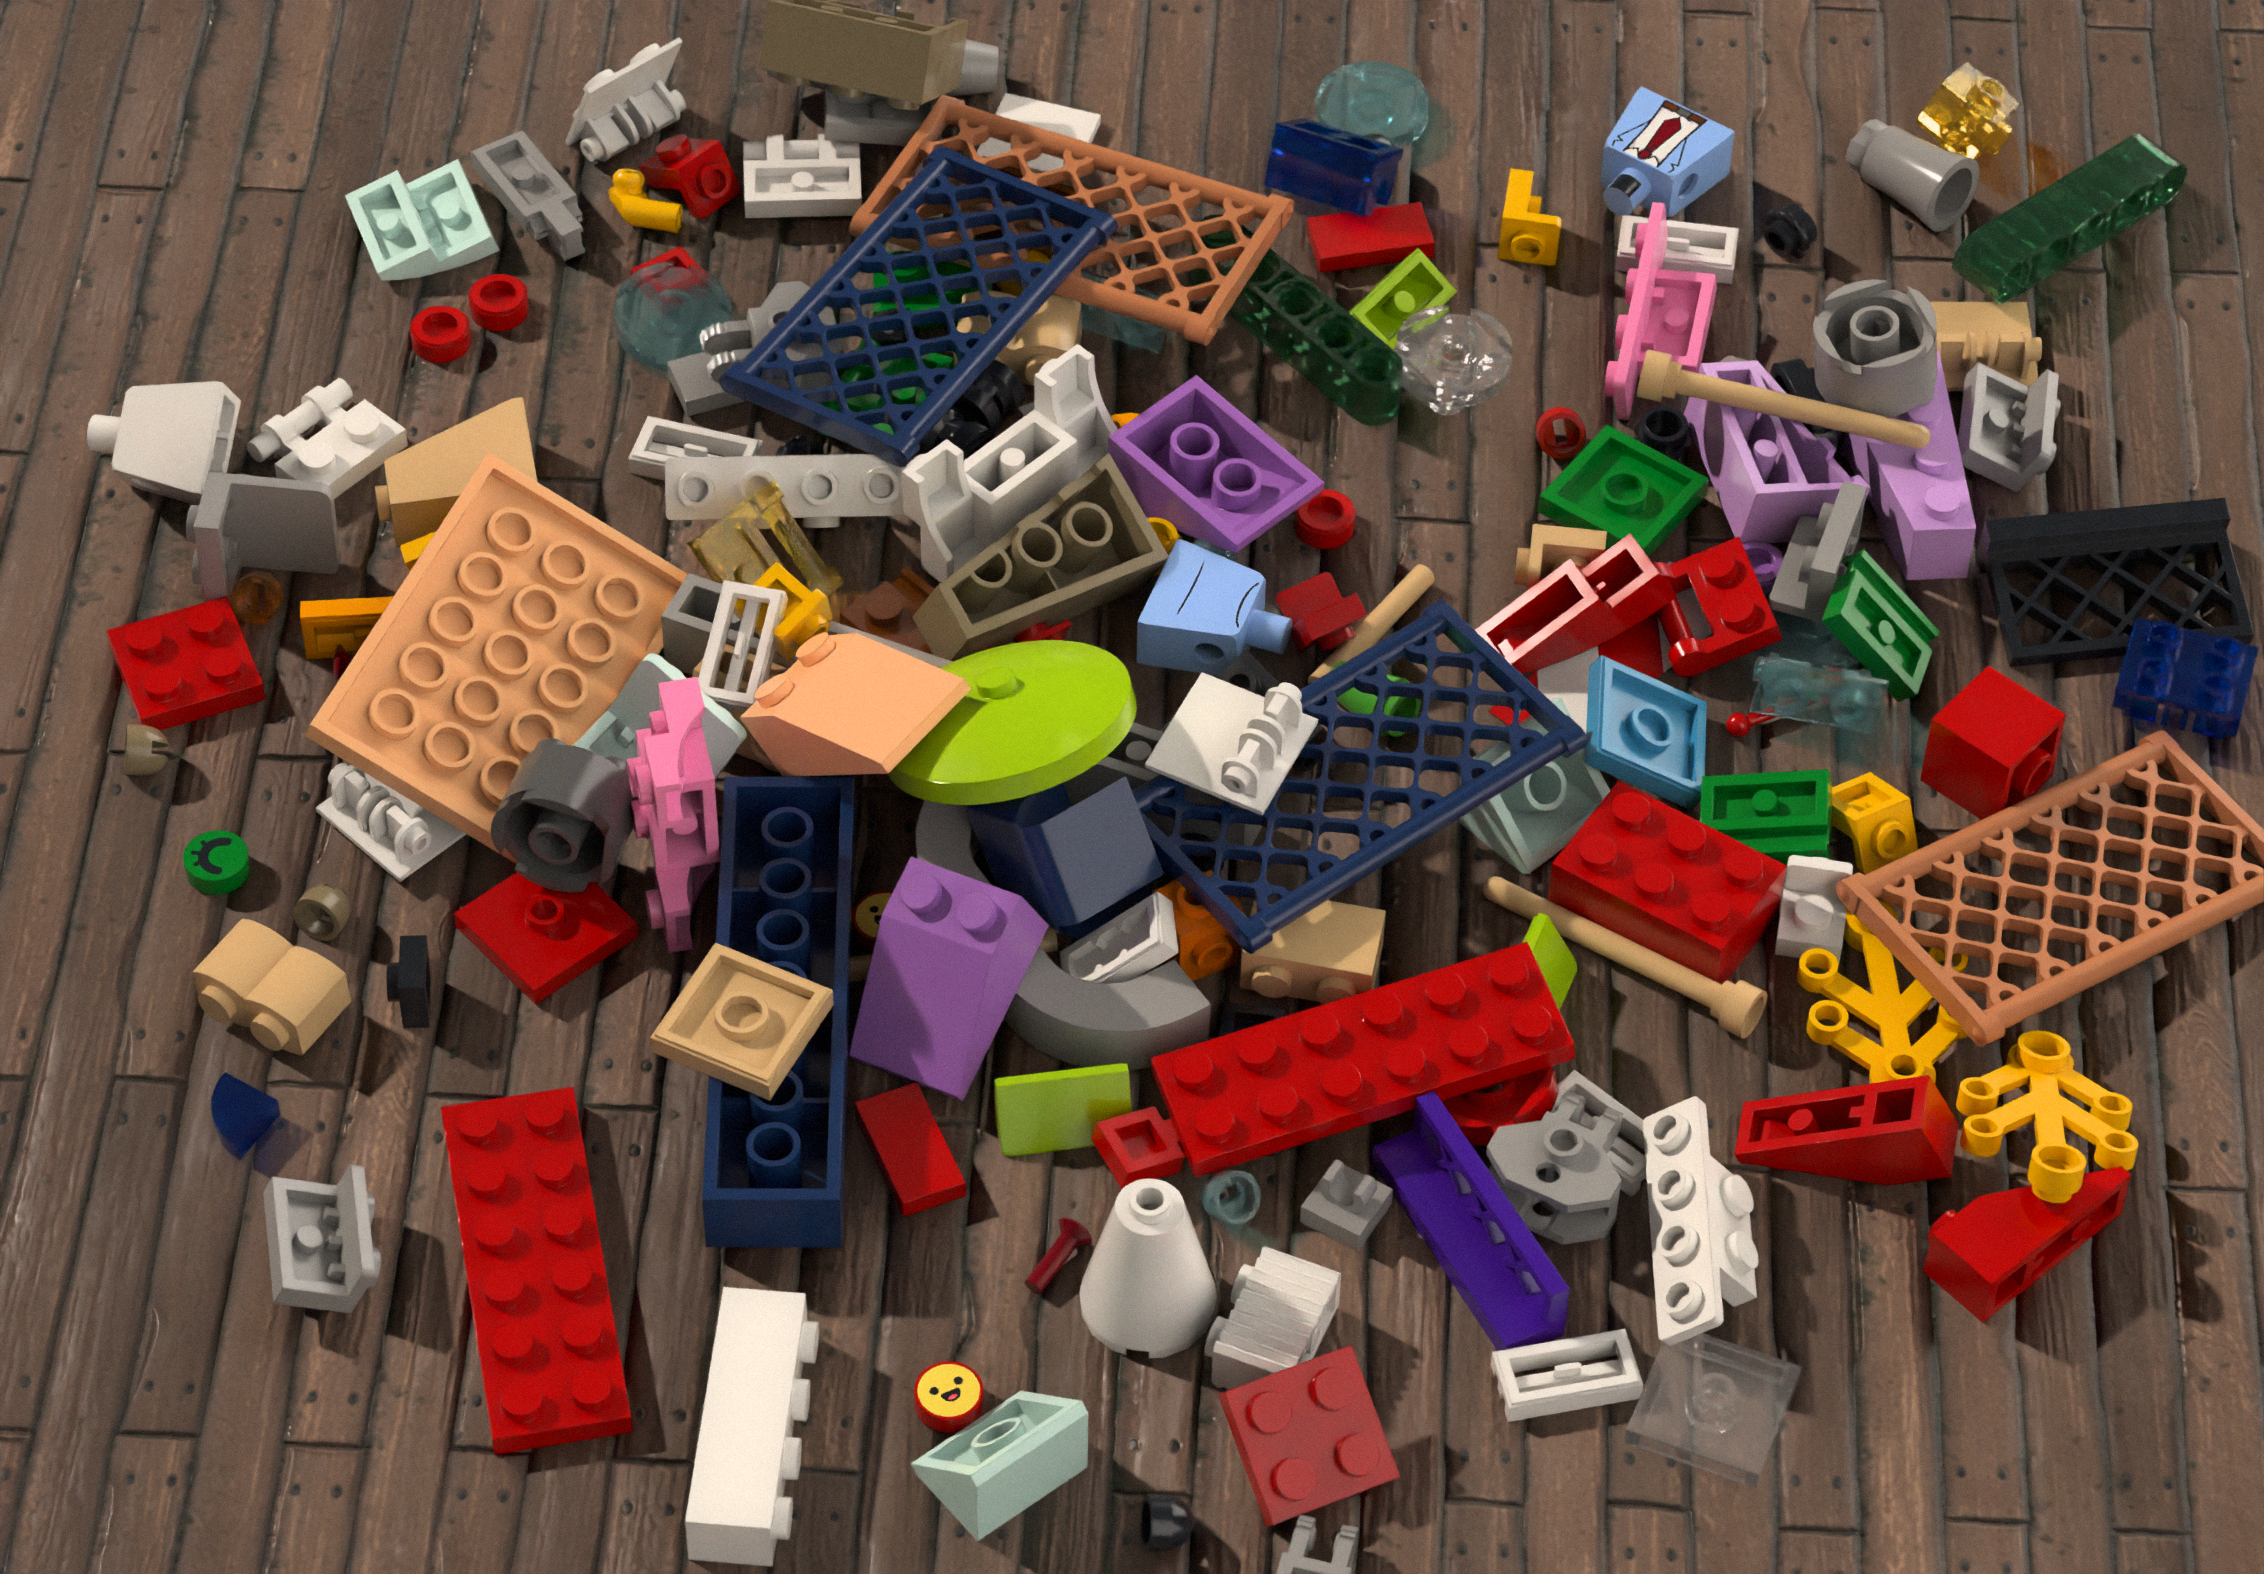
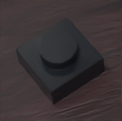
[386,935,432,1028]

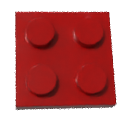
[106,596,265,731]
[1218,1345,1400,1527]

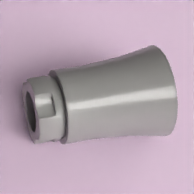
[1845,119,1980,232]

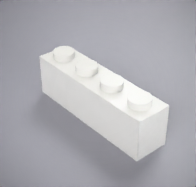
[685,1287,819,1567]

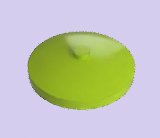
[887,640,1137,805]

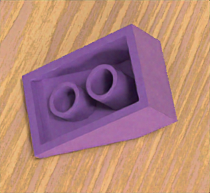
[1107,375,1325,553]
[849,856,1049,1101]

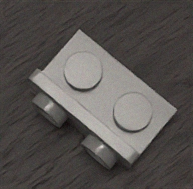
[1769,481,1867,623]

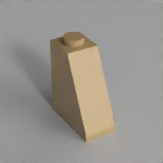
[375,397,537,546]

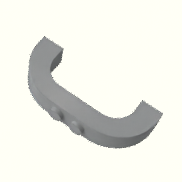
[916,800,1211,1070]

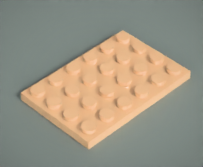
[304,452,688,864]

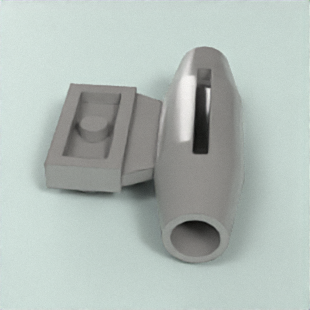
[766,39,999,147]

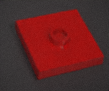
[454,872,638,1005]

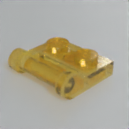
[686,480,844,596]

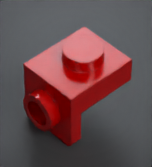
[638,135,741,219]
[1274,572,1367,653]

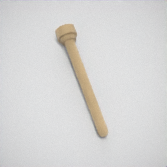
[1637,349,1930,449]
[1483,876,1767,1039]

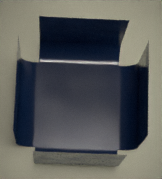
[967,776,1164,938]

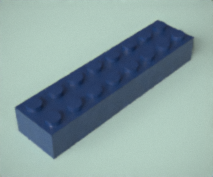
[702,777,856,1247]

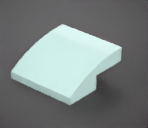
[345,159,500,281]

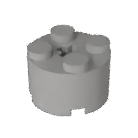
[1813,279,1937,417]

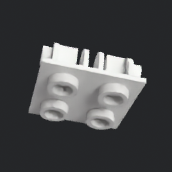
[565,37,686,162]
[1145,672,1318,816]
[316,763,466,882]

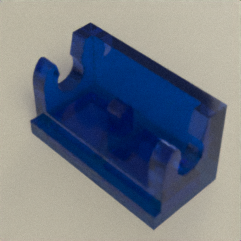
[1264,118,1404,216]

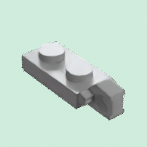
[470,130,585,261]

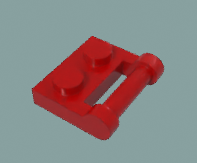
[1654,536,1783,677]

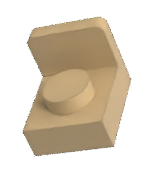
[1514,524,1607,591]

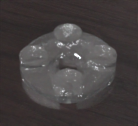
[1393,306,1512,415]

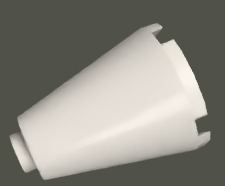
[1080,1179,1216,1358]

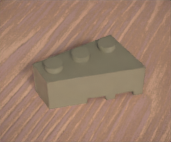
[758,0,969,110]

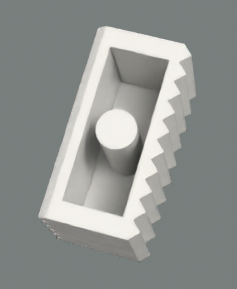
[1205,1246,1341,1390]

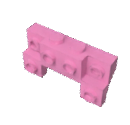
[626,677,720,953]

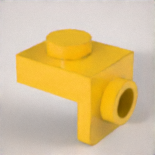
[734,561,833,662]

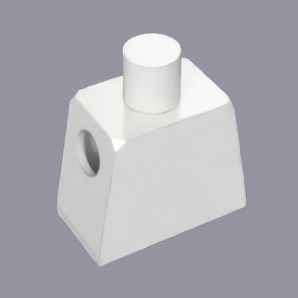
[87,381,241,506]

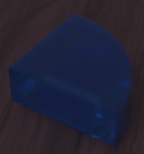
[211,1072,281,1160]

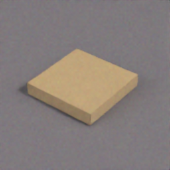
[650,943,834,1100]

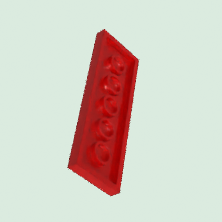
[1151,941,1575,1178]
[441,1087,633,1455]

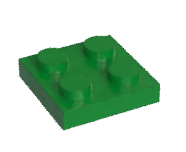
[1538,425,1709,557]

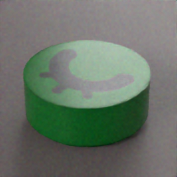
[183,830,250,895]

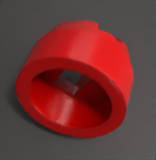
[1536,407,1586,459]

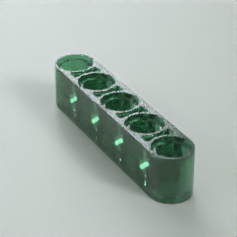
[1952,133,2187,304]
[1190,214,1403,426]

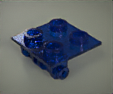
[2112,618,2259,740]

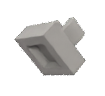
[1300,1160,1393,1251]

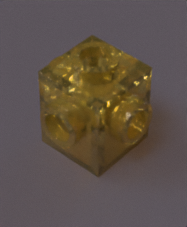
[1915,62,2021,160]

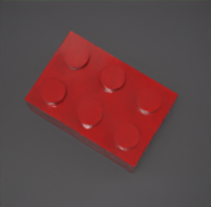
[1548,781,1787,984]

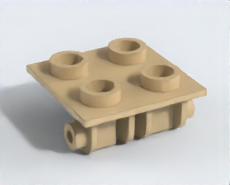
[1930,302,2042,391]

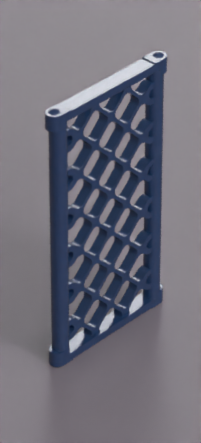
[719,146,1118,467]
[1131,599,1588,954]

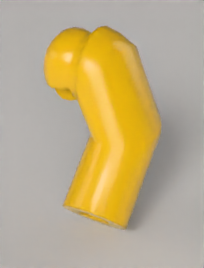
[609,169,683,233]

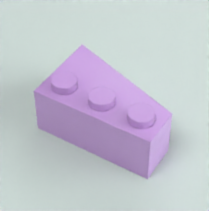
[1684,360,1871,543]

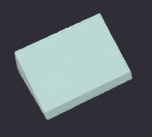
[1458,698,1610,874]
[911,1391,1088,1541]

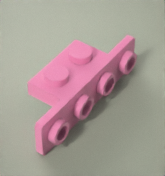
[1605,202,1717,420]

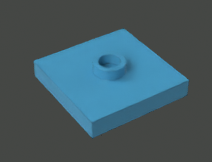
[1585,655,1707,810]

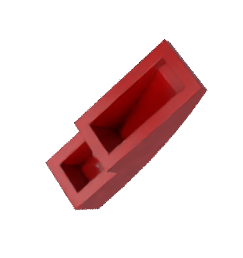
[1475,533,1678,674]

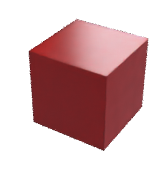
[1920,665,2066,820]

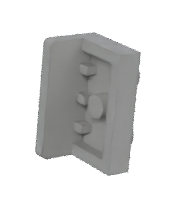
[1958,362,2061,492]
[263,1165,381,1314]

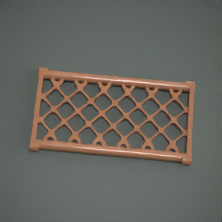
[849,94,1294,346]
[1835,730,2264,1047]

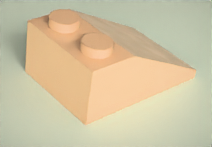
[740,632,971,777]

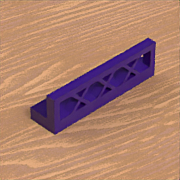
[1371,1090,1570,1351]

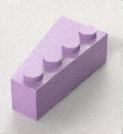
[1824,350,1976,580]

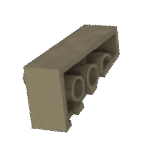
[912,453,1169,662]

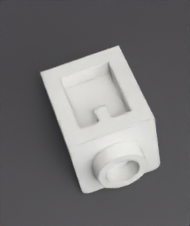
[1775,855,1853,964]

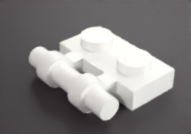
[743,134,862,218]
[247,378,408,499]

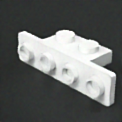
[665,454,912,529]
[1643,1096,1759,1346]

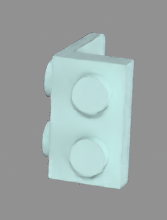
[573,653,747,780]

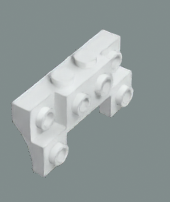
[902,344,1118,582]

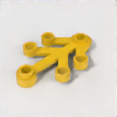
[1797,897,1977,1084]
[1956,1030,2139,1203]

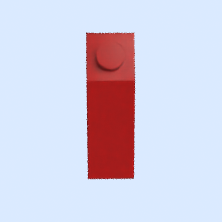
[1734,1075,1959,1186]
[1923,1166,2131,1323]

